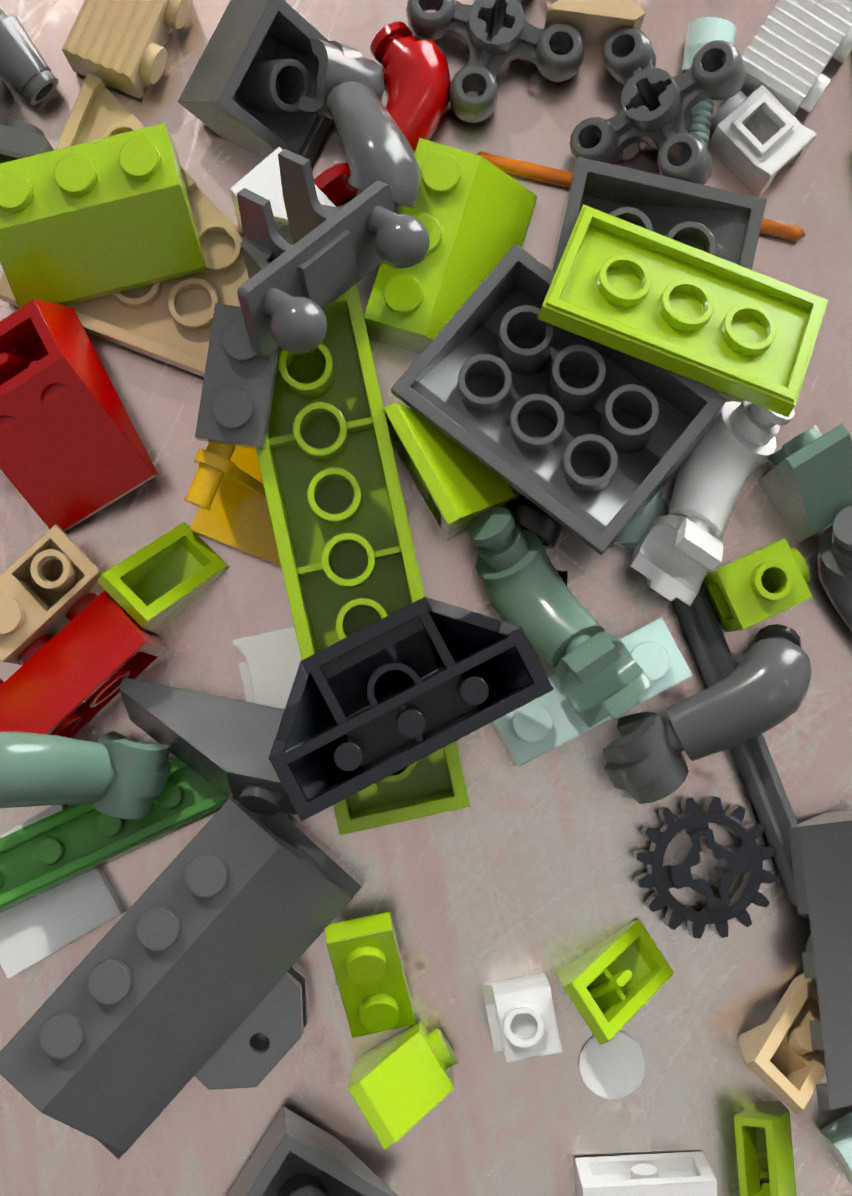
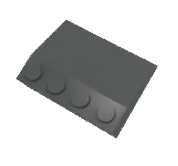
[391,244,727,555]

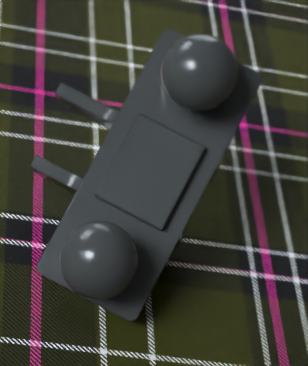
[237,149,430,356]

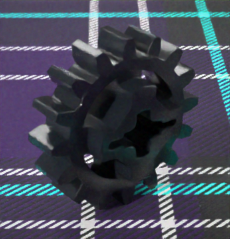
[633,795,778,939]

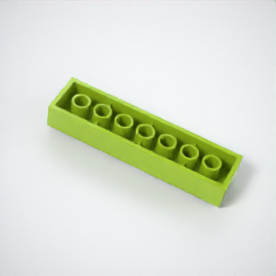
[256,284,470,835]

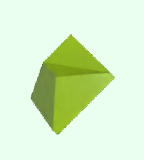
[383,402,515,541]

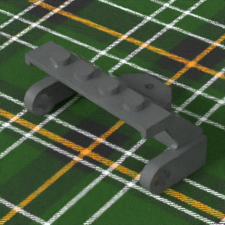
[0,797,365,1160]

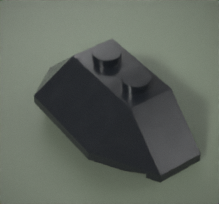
[268,597,554,822]

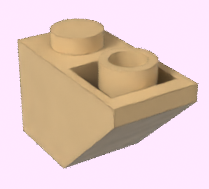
[0,524,102,665]

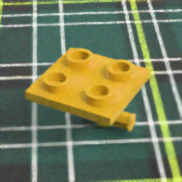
[184,442,281,567]

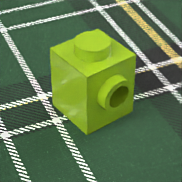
[703,538,813,632]

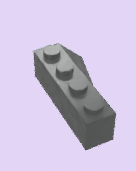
[788,810,852,1111]

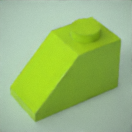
[348,1018,458,1150]

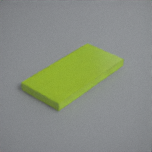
[537,204,828,417]

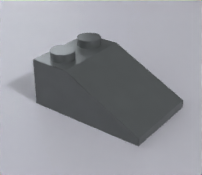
[551,157,767,273]

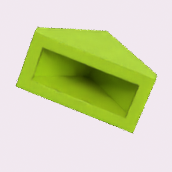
[97,522,228,634]

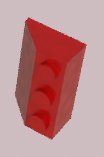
[0,590,169,739]

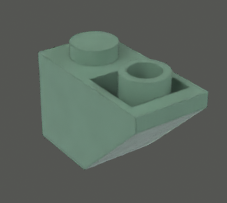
[758,423,852,543]

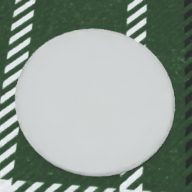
[579,1031,646,1099]

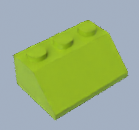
[0,123,207,309]
[364,138,538,353]

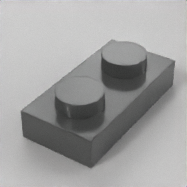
[195,303,281,450]

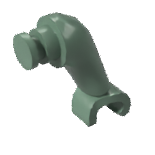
[468,507,653,728]
[0,731,171,819]

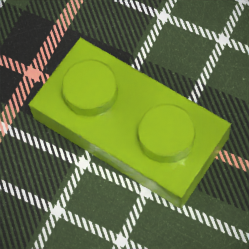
[325,911,416,1038]

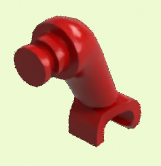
[314,21,451,206]

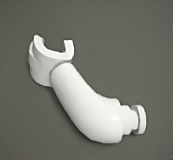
[631,400,795,606]

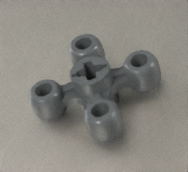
[406,0,585,123]
[569,26,746,185]

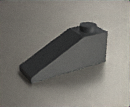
[119,677,297,815]

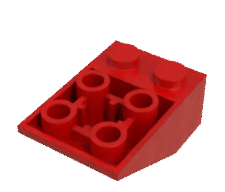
[0,299,159,532]

